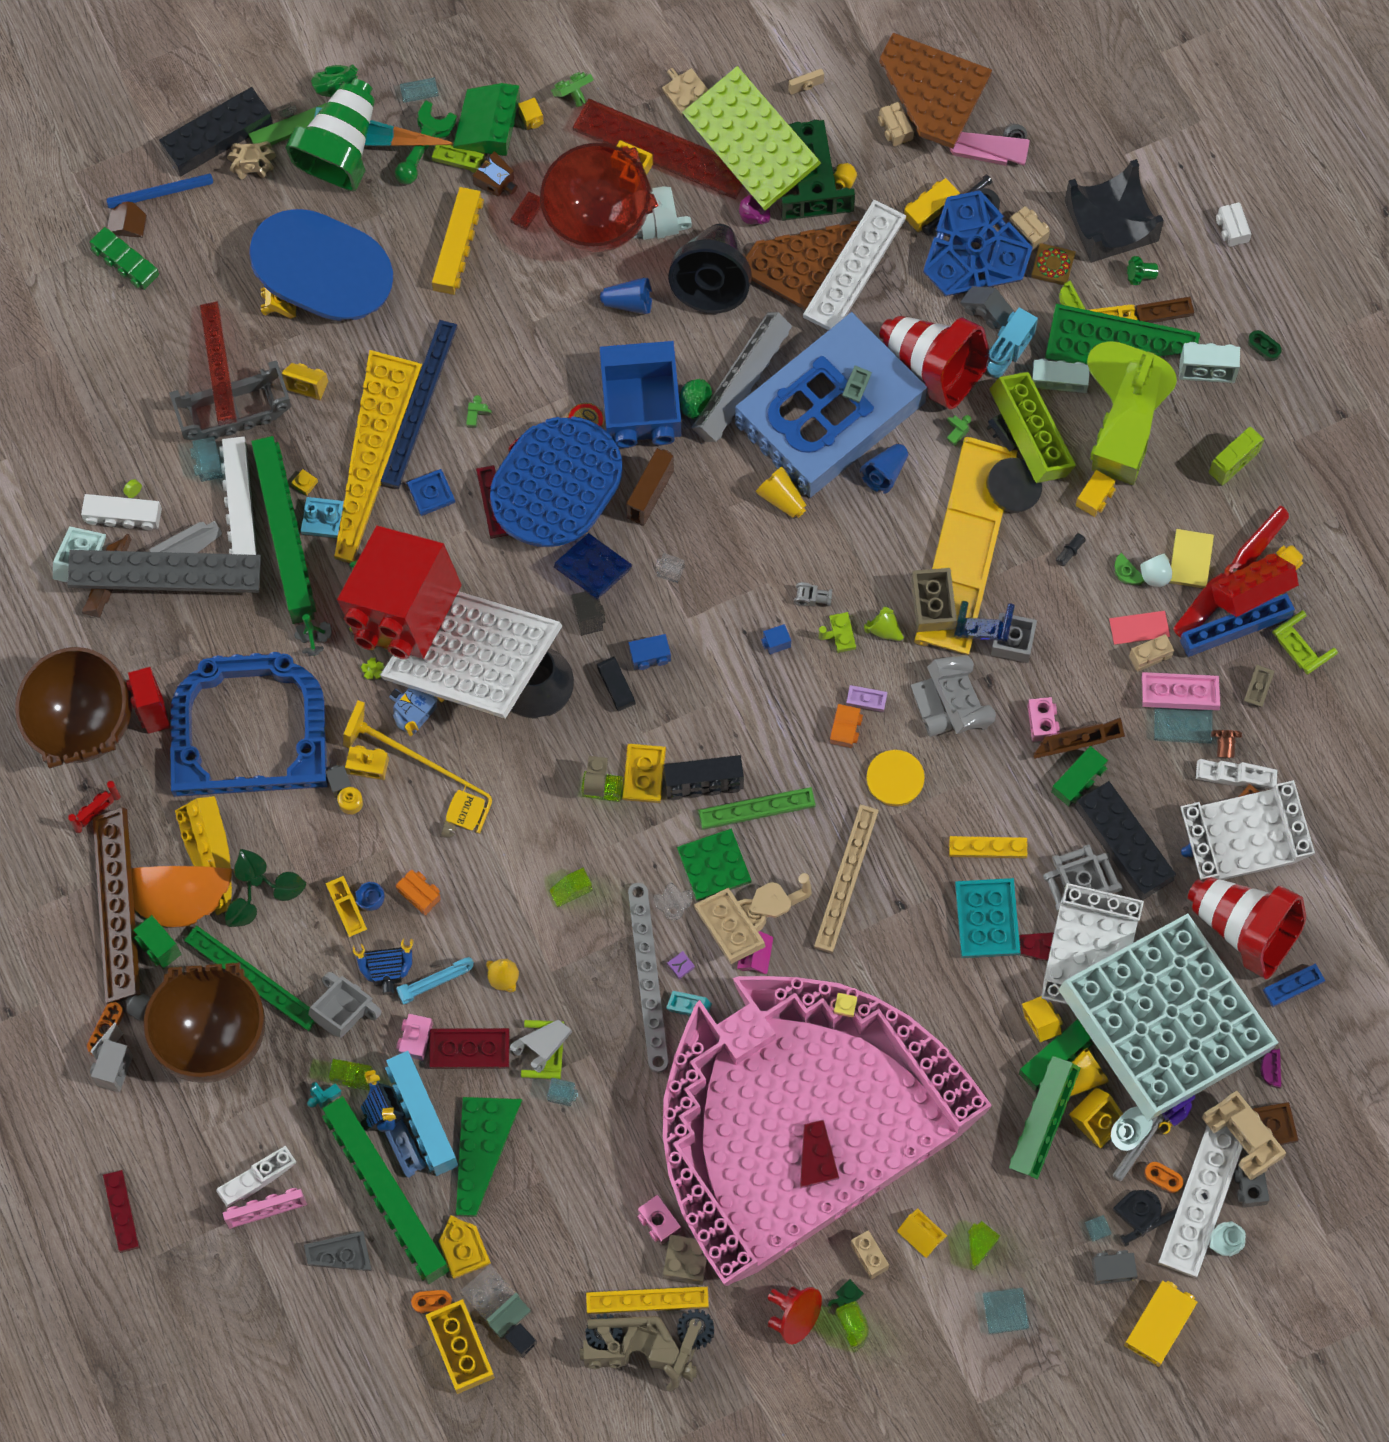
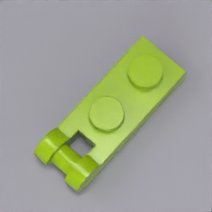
[432,145,486,173]

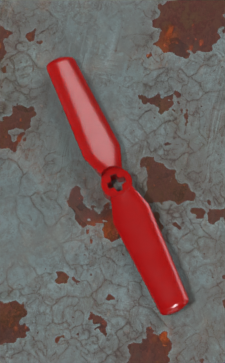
[1173,506,1289,638]

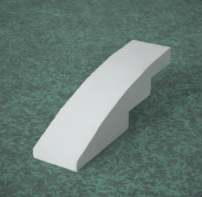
[1196,759,1277,789]

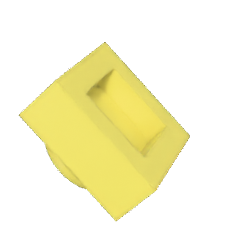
[834,993,857,1018]

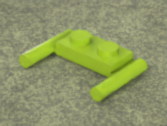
[1272,610,1338,675]
[521,1020,564,1079]

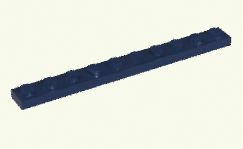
[381,320,458,489]

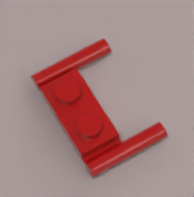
[68,781,121,833]

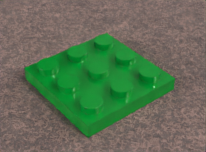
[677,828,752,901]

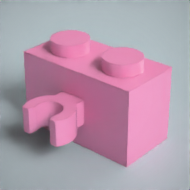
[397,1014,433,1061]

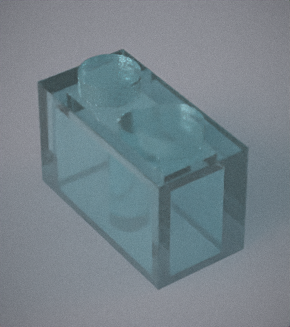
[190,437,223,482]

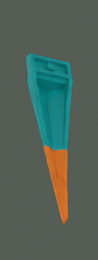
[314,107,453,146]

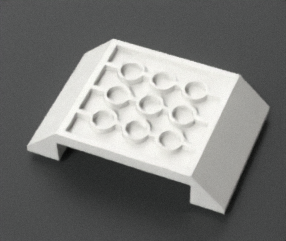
[1180,780,1315,881]
[1042,883,1144,1004]

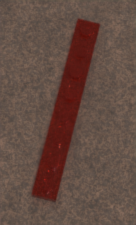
[200,301,237,426]

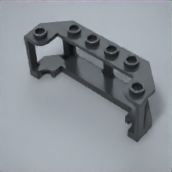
[169,360,292,441]

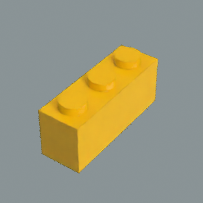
[904,178,960,232]

